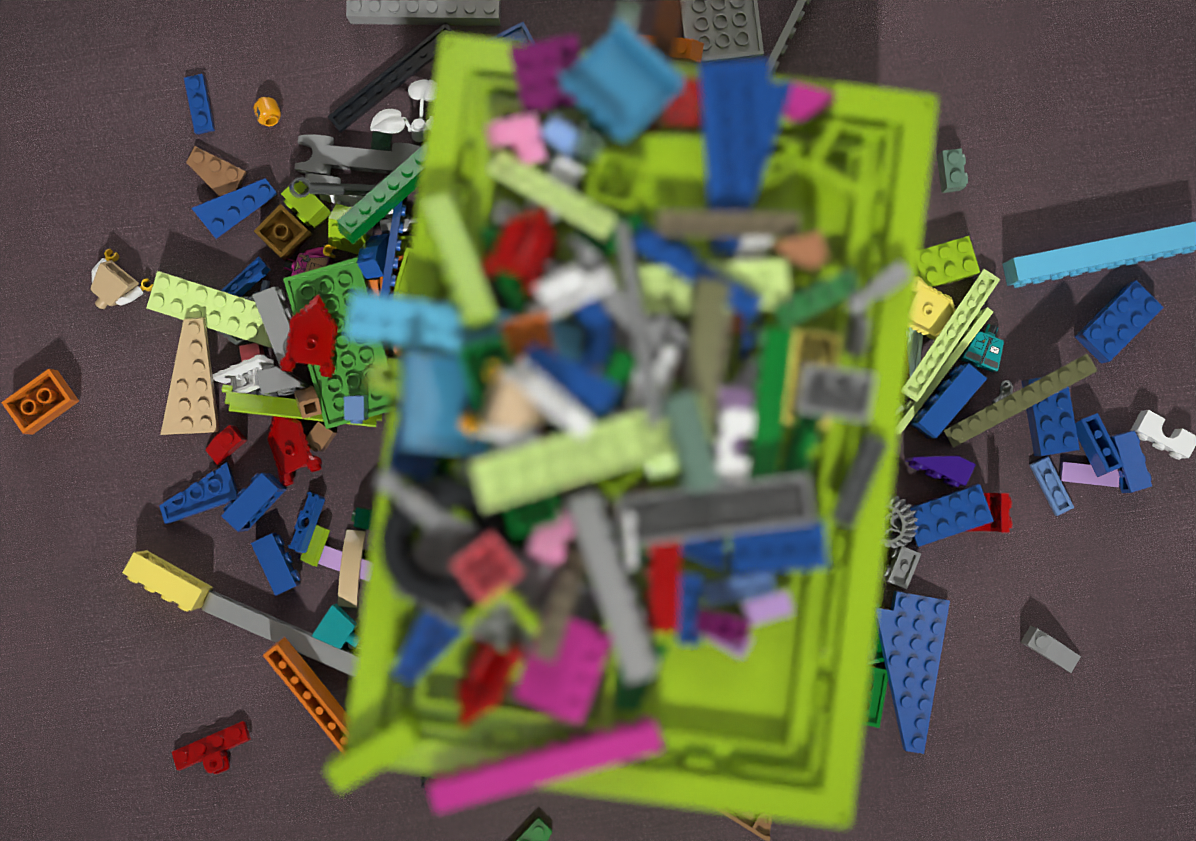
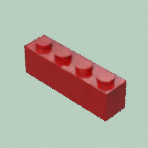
[645,541,681,632]

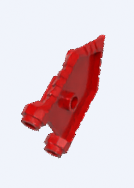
[482,205,558,298]
[279,294,338,378]
[267,416,322,487]
[456,634,525,727]

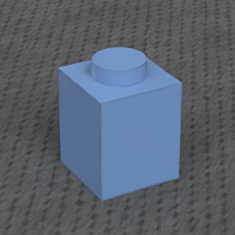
[344,396,368,424]

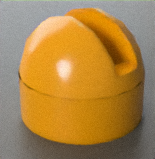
[459,411,478,432]

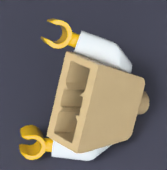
[91,249,153,309]
[467,363,543,439]

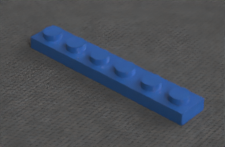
[381,200,407,296]
[632,226,763,320]

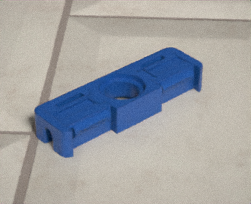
[288,492,325,553]

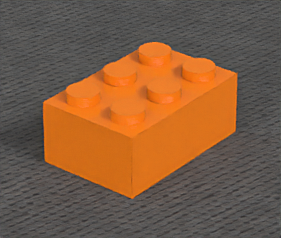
[1,369,79,435]

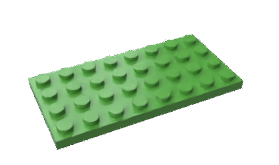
[283,257,392,429]

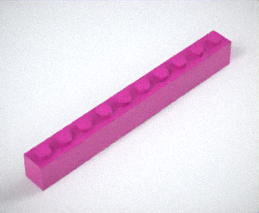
[428,716,664,814]

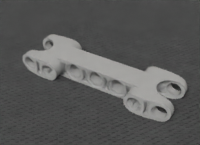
[294,134,421,176]
[545,236,691,366]

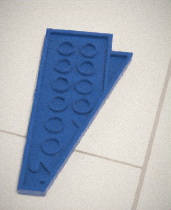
[698,60,793,254]
[876,591,950,754]

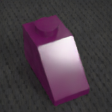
[694,608,752,645]

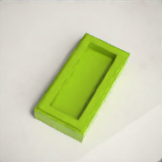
[300,524,330,567]

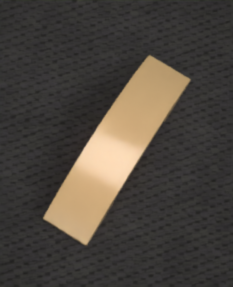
[338,529,366,608]

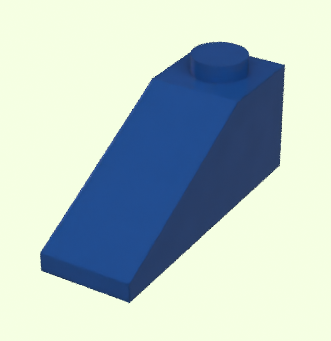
[357,233,390,279]

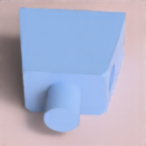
[540,114,586,162]

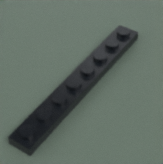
[327,23,456,133]

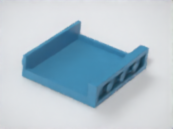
[558,18,685,144]
[399,351,487,455]

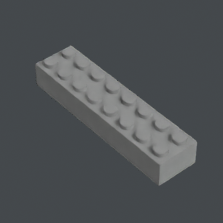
[346,0,501,26]
[617,474,815,548]
[567,488,660,684]

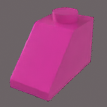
[782,82,837,122]

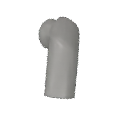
[992,380,1013,404]

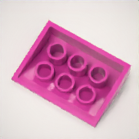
[513,607,613,725]

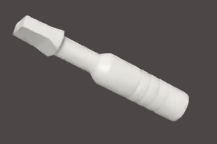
[625,513,637,568]

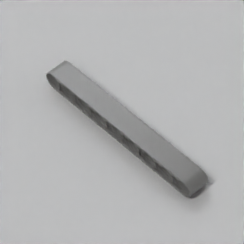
[201,591,357,676]

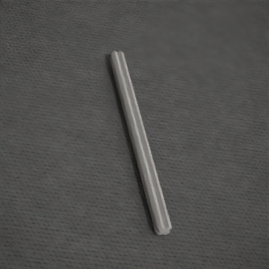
[615,222,662,426]

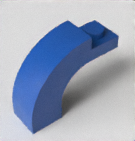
[572,297,613,371]

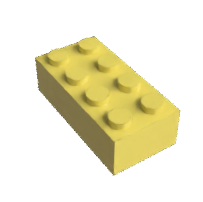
[784,330,841,428]
[122,550,213,612]

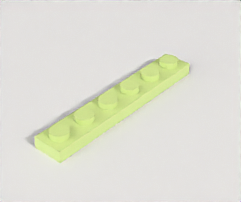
[488,151,617,239]

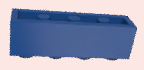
[524,343,621,415]

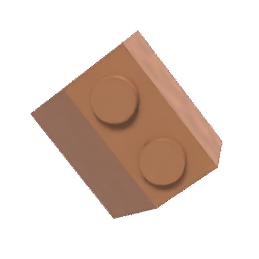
[770,231,828,271]

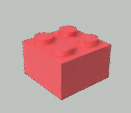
[452,533,522,604]

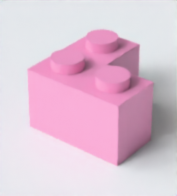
[484,114,546,165]
[528,510,576,567]

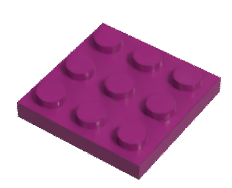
[509,33,582,115]

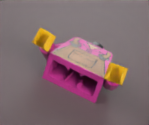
[284,245,337,276]

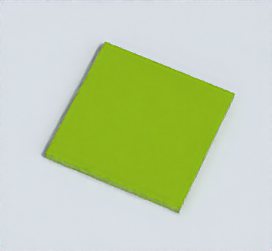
[584,133,721,269]

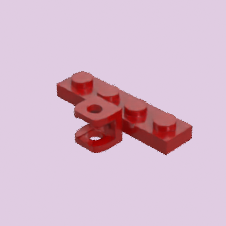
[172,721,251,775]

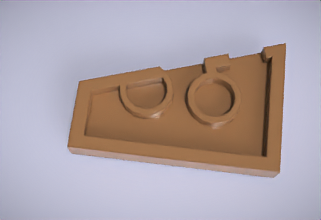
[186,146,247,196]

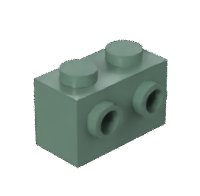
[937,148,968,193]

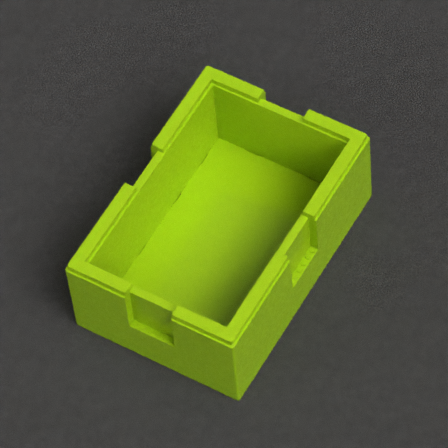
[343,34,938,828]

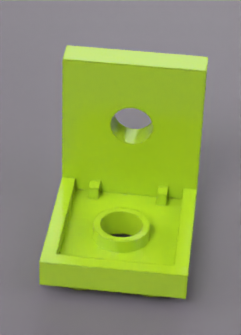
[800,117,860,201]
[459,585,541,636]

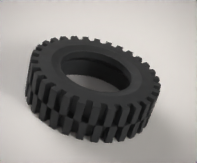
[378,478,509,609]

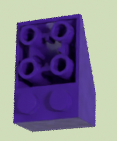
[904,456,976,487]

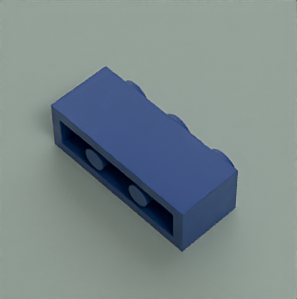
[1075,413,1124,478]
[1110,430,1152,493]
[251,533,301,596]

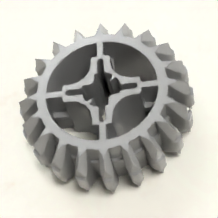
[885,496,919,548]

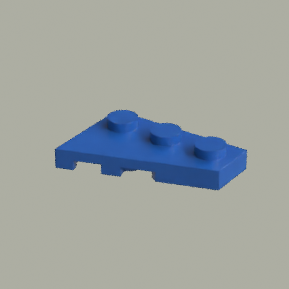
[392,610,466,684]

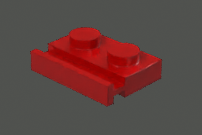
[664,78,701,127]

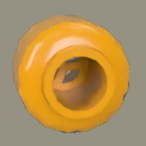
[253,97,281,126]

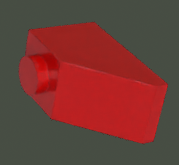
[205,425,248,465]

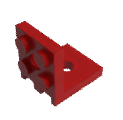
[967,493,1012,533]

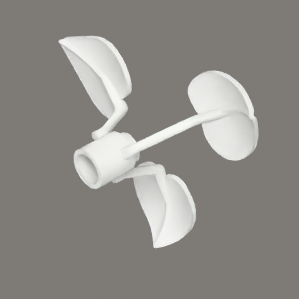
[370,79,435,142]

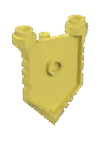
[911,276,956,340]

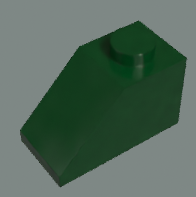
[351,507,376,531]

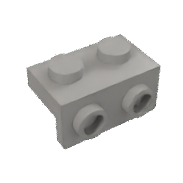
[883,546,921,589]

